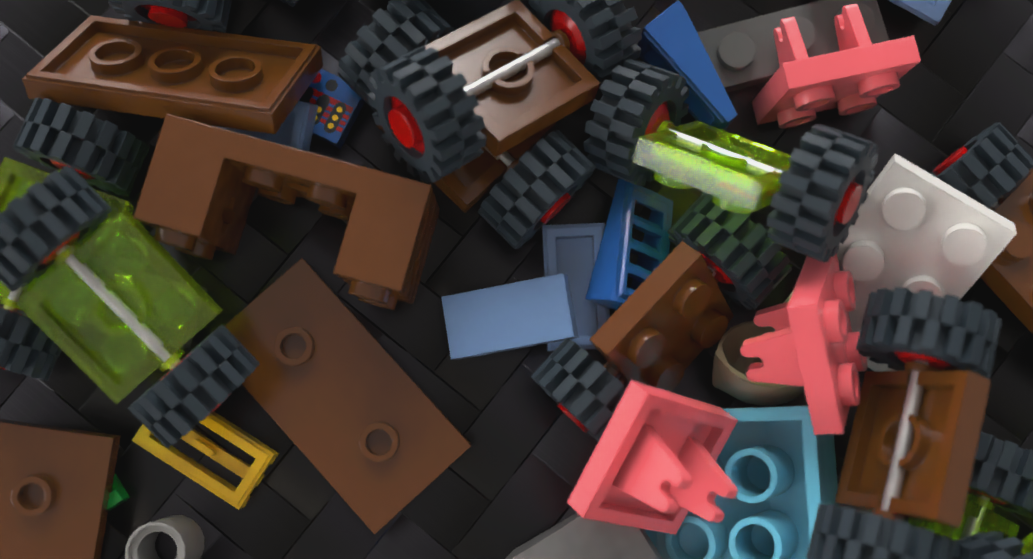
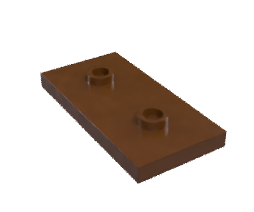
[22,15,323,135]
[225,258,471,534]
[0,419,121,559]

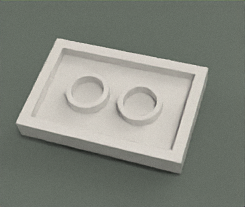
[784,154,1017,371]

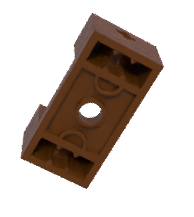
[133,114,440,310]

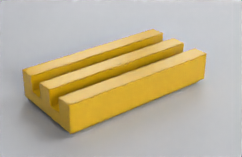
[132,411,279,510]

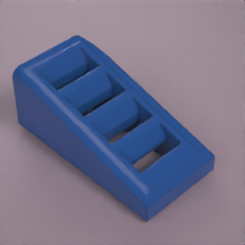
[637,0,738,139]
[585,179,673,311]

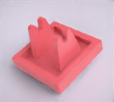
[752,3,921,128]
[740,253,868,435]
[567,380,738,535]

